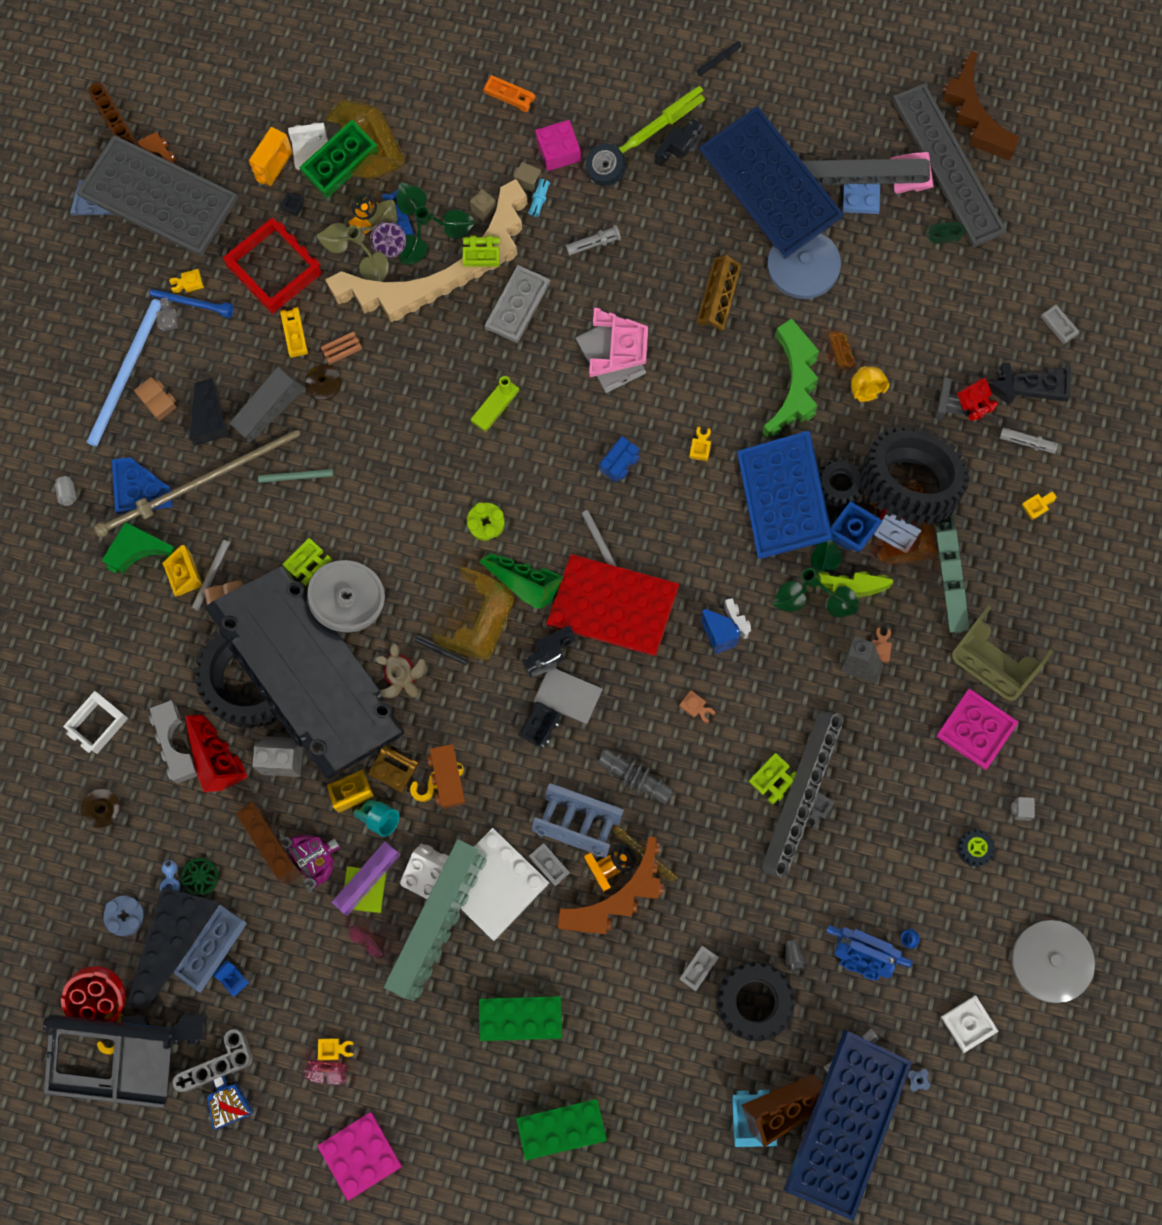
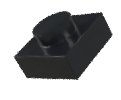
[280,192,305,216]

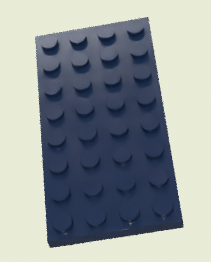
[699,106,844,259]
[783,1030,912,1221]

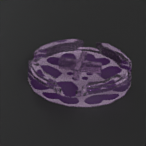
[370,222,406,258]

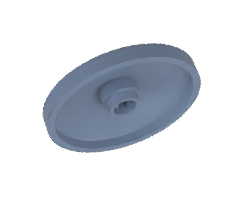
[767,234,841,299]

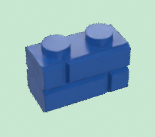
[599,436,640,482]

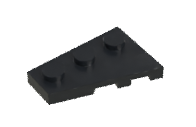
[1013,366,1071,402]

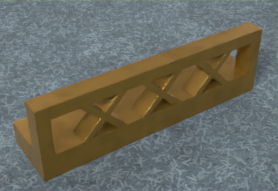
[697,255,741,331]

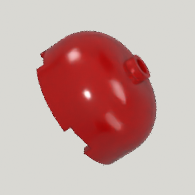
[61,966,126,1021]

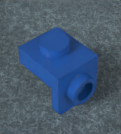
[213,961,249,997]

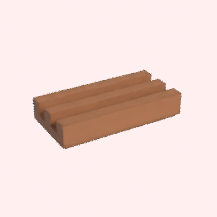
[321,332,362,365]

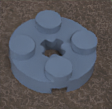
[103,896,145,937]

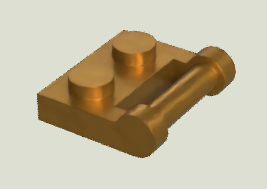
[368,745,419,794]

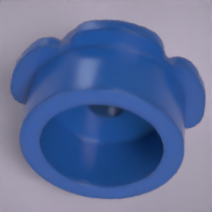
[901,929,920,949]

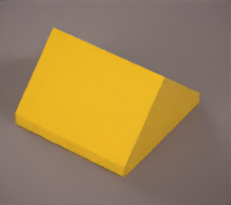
[163,545,202,596]
[327,769,374,813]

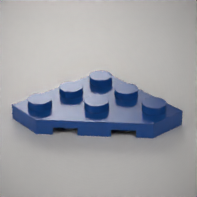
[112,457,173,515]

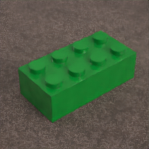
[299,119,378,199]
[479,996,563,1042]
[516,1099,607,1161]

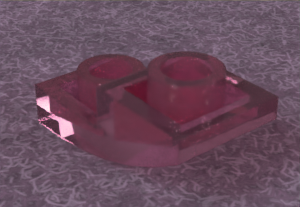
[349,925,385,959]

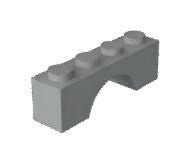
[149,700,197,784]

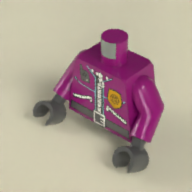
[279,835,340,893]

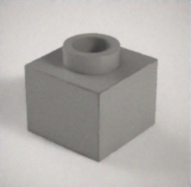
[1011,797,1035,821]

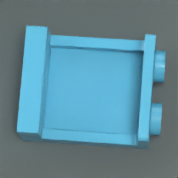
[732,1090,777,1147]

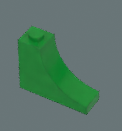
[102,522,176,574]

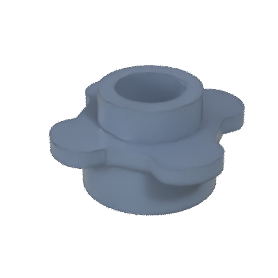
[908,1069,930,1091]

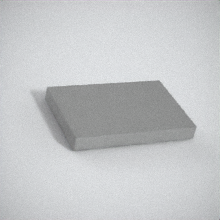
[534,669,603,725]

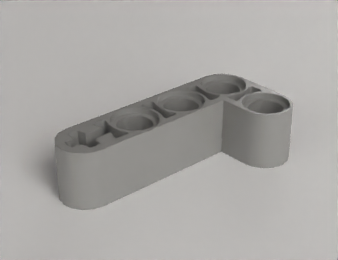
[173,1029,253,1092]

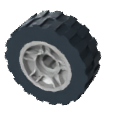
[585,143,627,186]

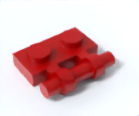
[957,378,998,421]

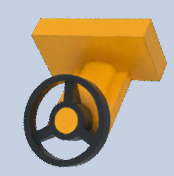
[348,194,379,234]
[584,844,637,893]

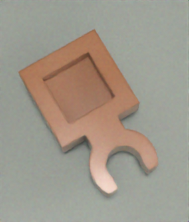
[872,628,892,663]
[679,691,715,724]

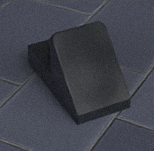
[989,362,1015,404]

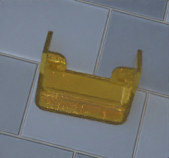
[325,99,406,179]
[433,567,514,661]

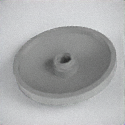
[307,560,385,632]
[1012,920,1095,1003]

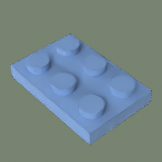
[843,184,880,214]

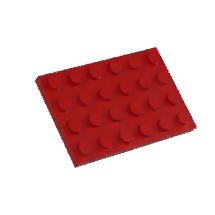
[547,554,680,657]

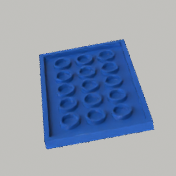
[737,431,833,559]

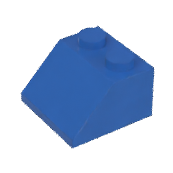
[831,501,882,552]
[701,609,741,654]

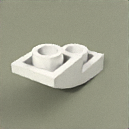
[724,598,751,639]

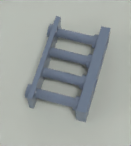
[532,783,624,858]

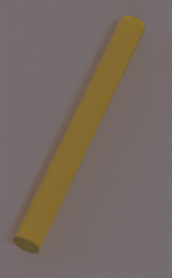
[613,826,678,883]

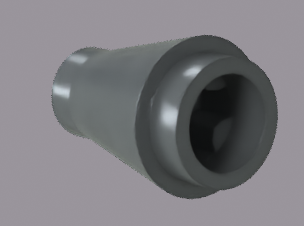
[785,940,806,972]

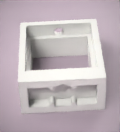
[63,691,128,754]

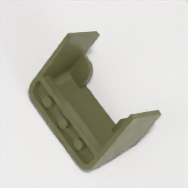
[952,605,1053,701]

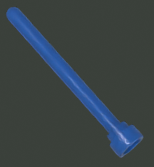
[149,289,234,318]

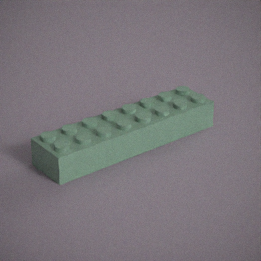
[384,839,487,1001]

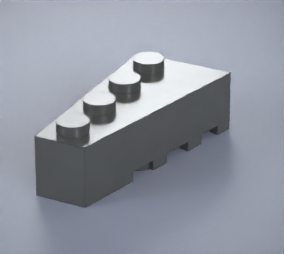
[230,367,306,441]

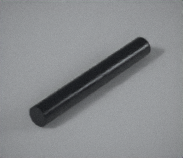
[696,41,742,76]
[415,635,469,665]

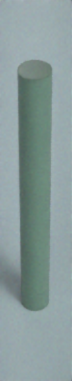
[258,469,334,483]

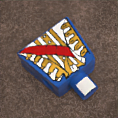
[207,1076,254,1130]

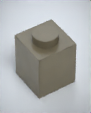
[513,162,542,193]
[470,189,497,222]

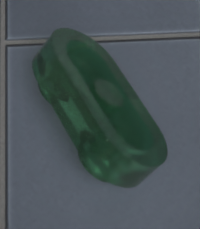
[927,222,965,244]

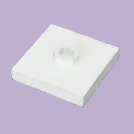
[941,995,999,1053]

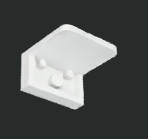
[288,123,328,170]
[400,843,449,899]

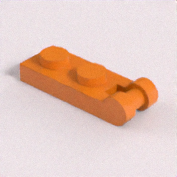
[483,75,536,112]

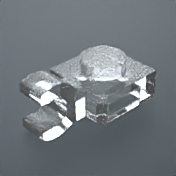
[156,298,178,331]

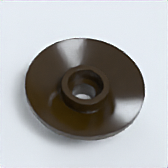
[305,365,342,400]
[80,789,120,828]

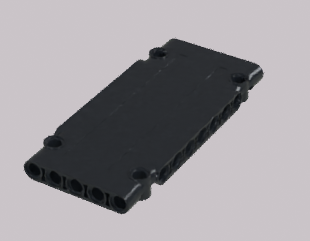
[206,566,405,780]

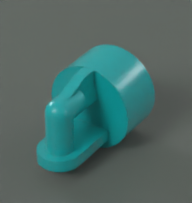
[353,800,399,837]

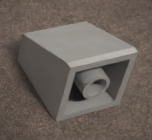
[252,736,303,777]

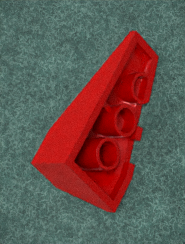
[185,715,248,792]

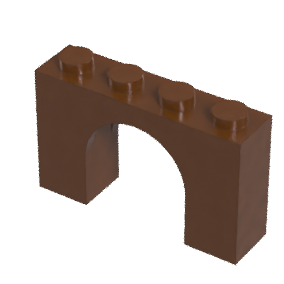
[236,802,303,885]

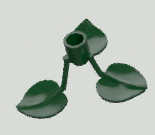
[397,182,475,265]
[771,540,859,618]

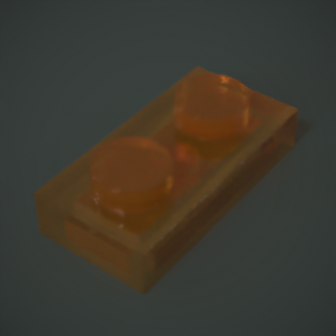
[829,331,856,370]

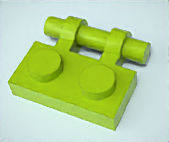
[463,235,500,267]
[282,538,333,587]
[749,753,796,805]

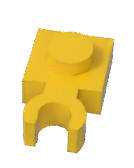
[169,269,204,293]
[689,427,711,461]
[318,1039,354,1060]

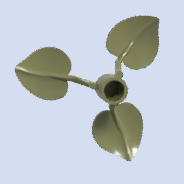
[317,200,397,282]

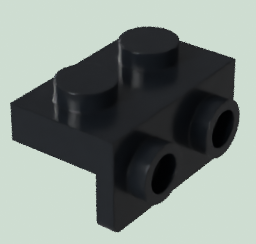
[518,702,561,748]

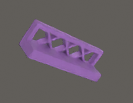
[331,842,400,916]

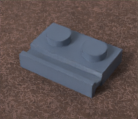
[874,513,922,554]

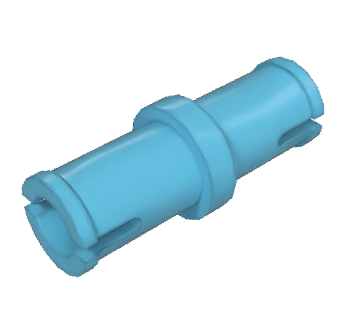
[528,179,550,217]

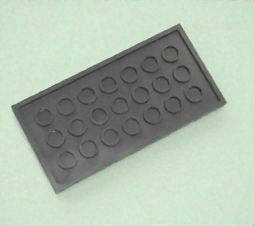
[77,135,238,257]

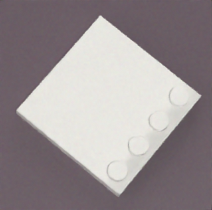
[461,828,549,941]

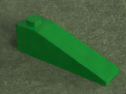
[480,553,563,609]

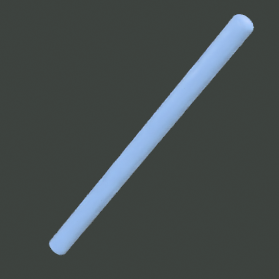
[87,299,162,447]

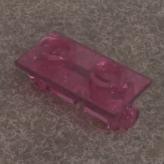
[304,1060,349,1085]

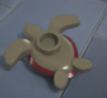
[376,644,426,698]

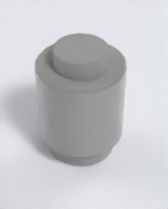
[54,476,77,506]

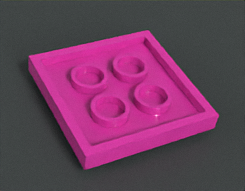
[936,689,1019,770]
[318,1112,402,1201]

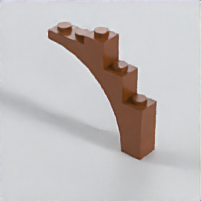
[558,837,664,934]

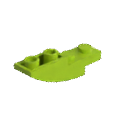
[817,571,893,597]

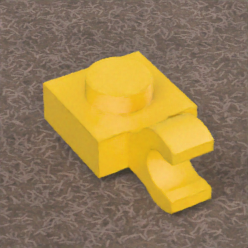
[1021,491,1057,520]

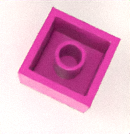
[535,120,581,171]

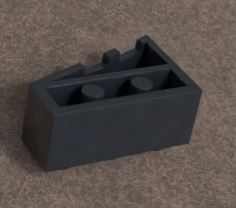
[189,378,230,446]

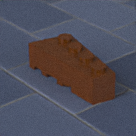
[742,1074,823,1147]

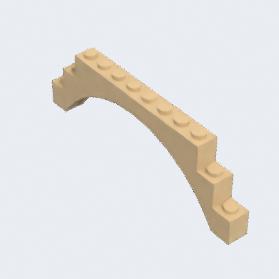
[326,179,528,322]

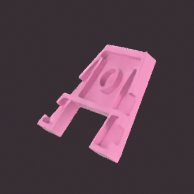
[589,308,648,377]

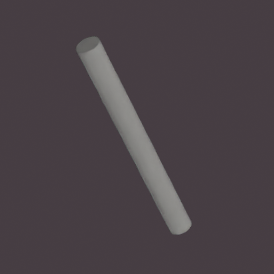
[582,510,617,567]
[192,540,230,611]

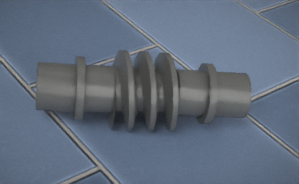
[598,749,674,805]

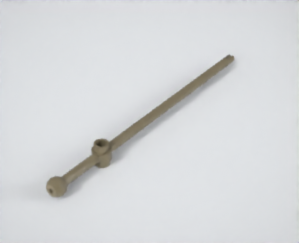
[94,430,300,537]

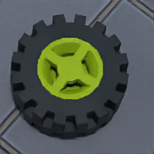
[957,829,995,867]

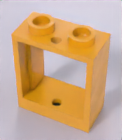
[249,127,293,186]

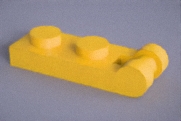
[280,307,308,358]

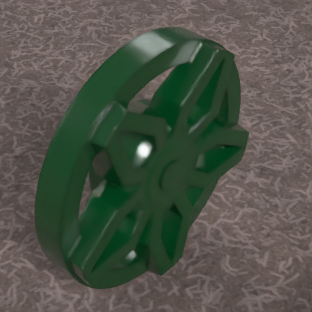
[181,858,219,896]

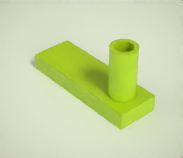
[470,376,520,432]

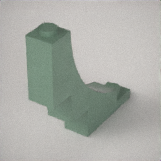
[935,514,970,633]

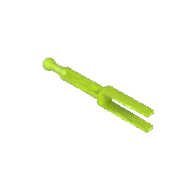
[619,86,705,154]

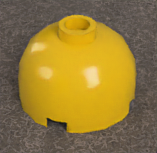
[851,366,890,402]

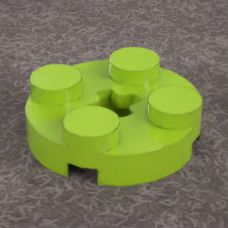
[467,503,505,541]

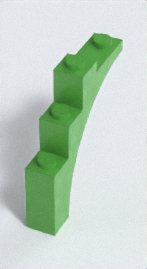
[762,318,819,438]

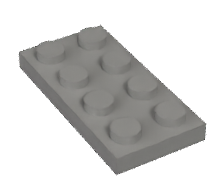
[485,265,550,343]

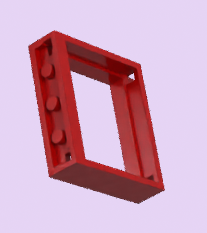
[223,217,322,314]

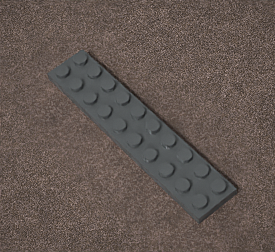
[892,83,1007,247]

